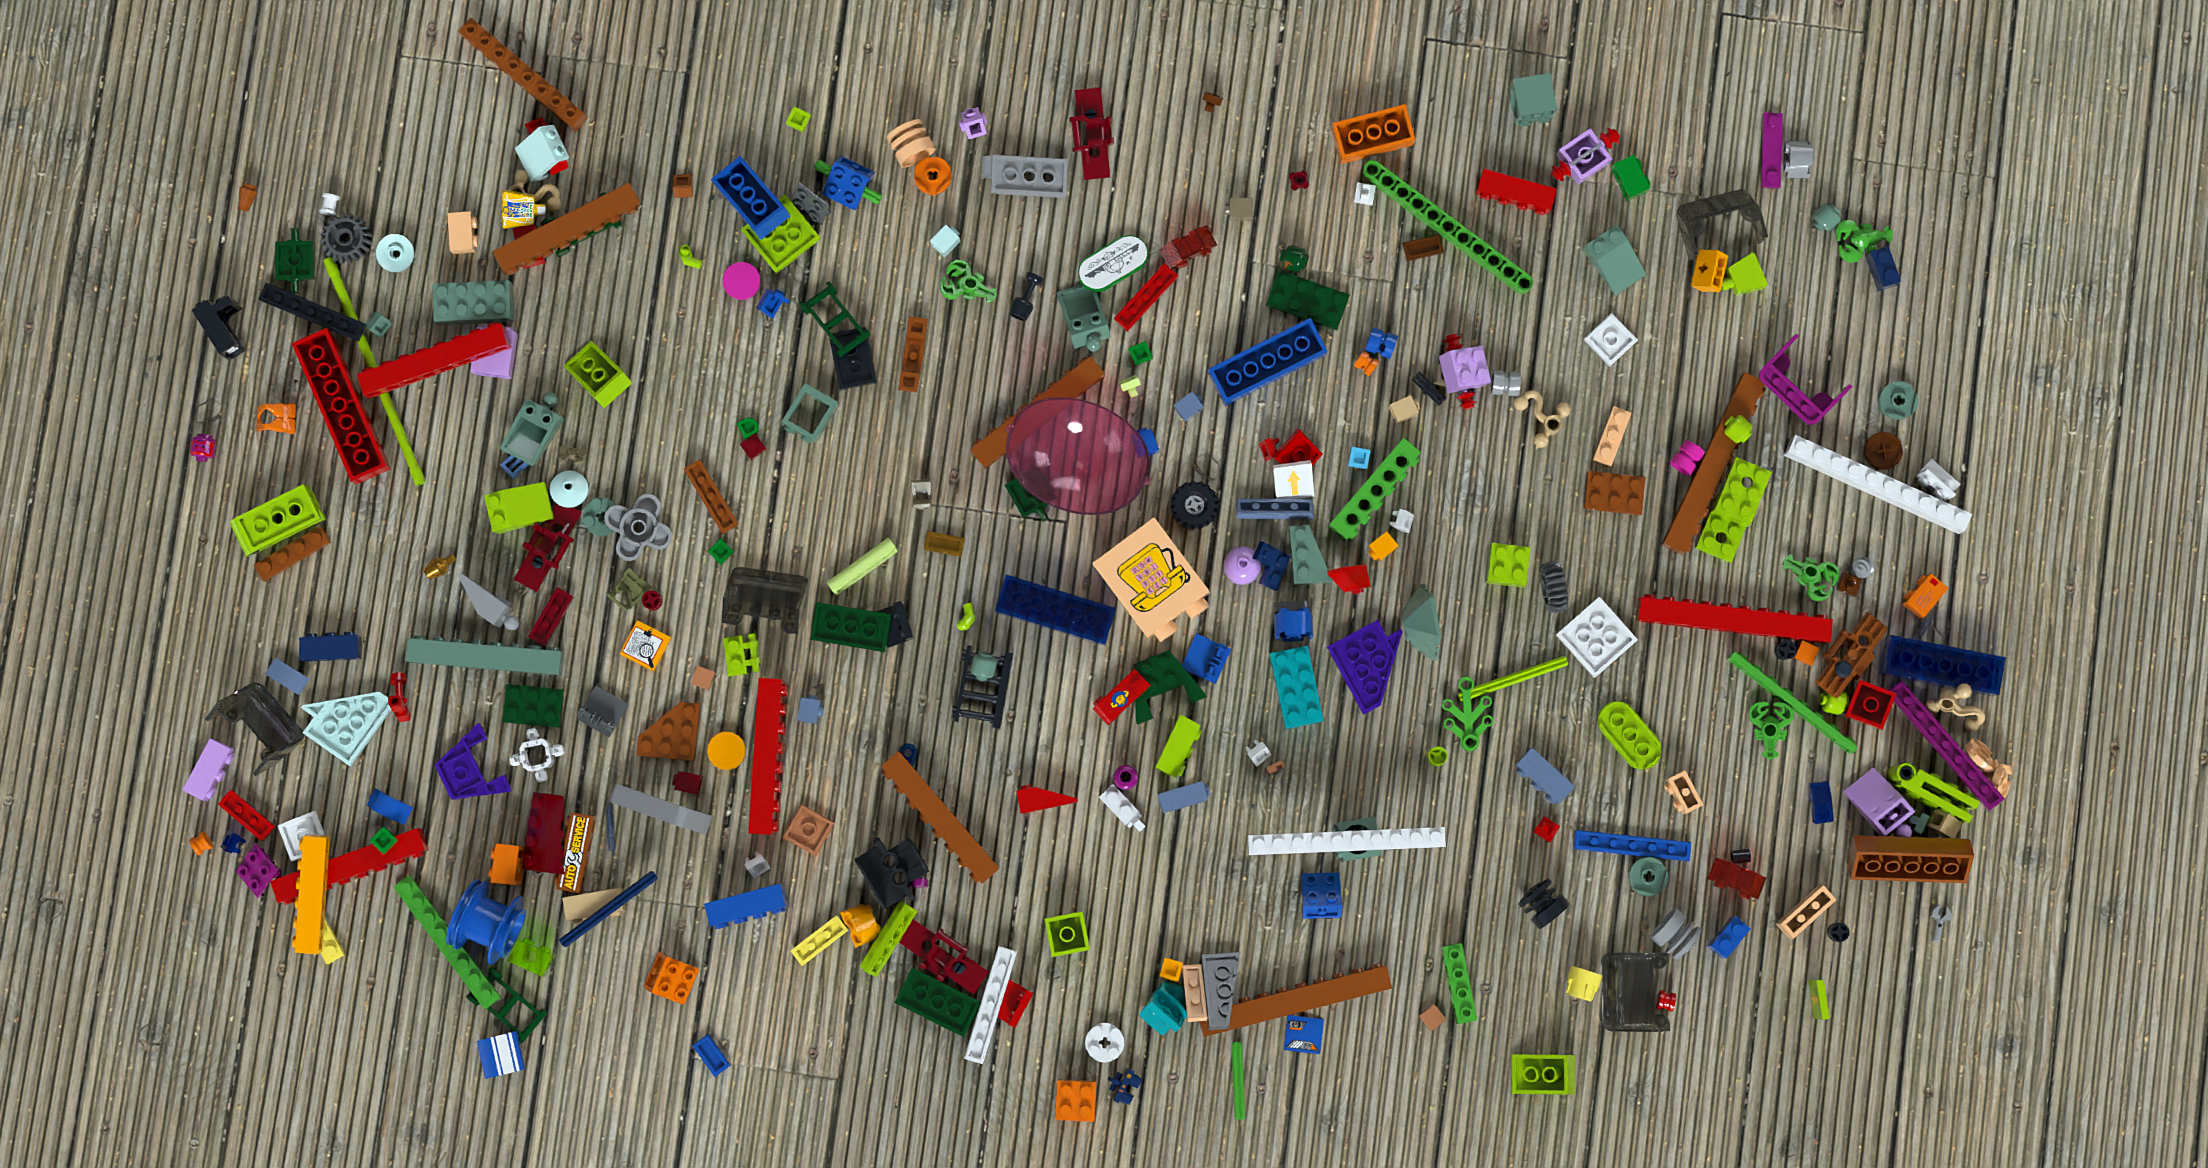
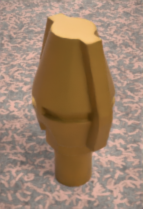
[423,554,457,580]

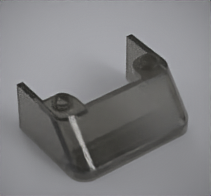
[1676,189,1768,262]
[205,682,304,776]

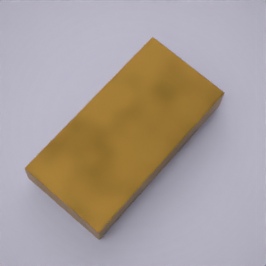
[924,531,965,557]

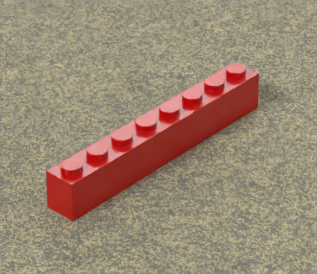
[357,322,512,399]
[270,828,429,905]

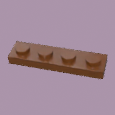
[684,459,739,534]
[254,526,331,582]

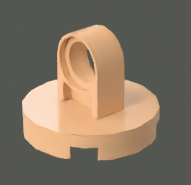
[1965,738,1999,773]
[1982,764,2012,798]

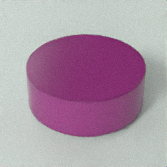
[909,878,928,888]

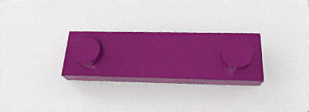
[1761,112,1783,189]

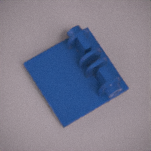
[1182,633,1231,684]

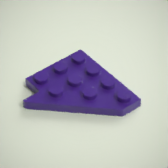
[1327,620,1403,715]

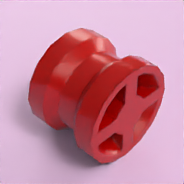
[1656,990,1676,1012]

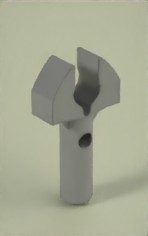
[1930,905,1952,942]

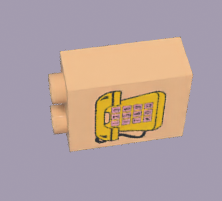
[1092,518,1210,643]

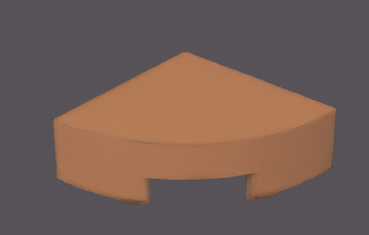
[1265,760,1285,775]

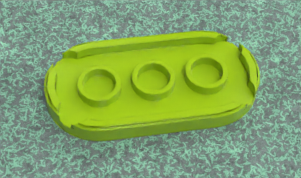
[1597,701,1661,770]

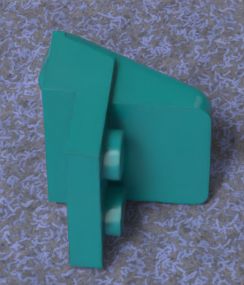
[1139,980,1187,1035]

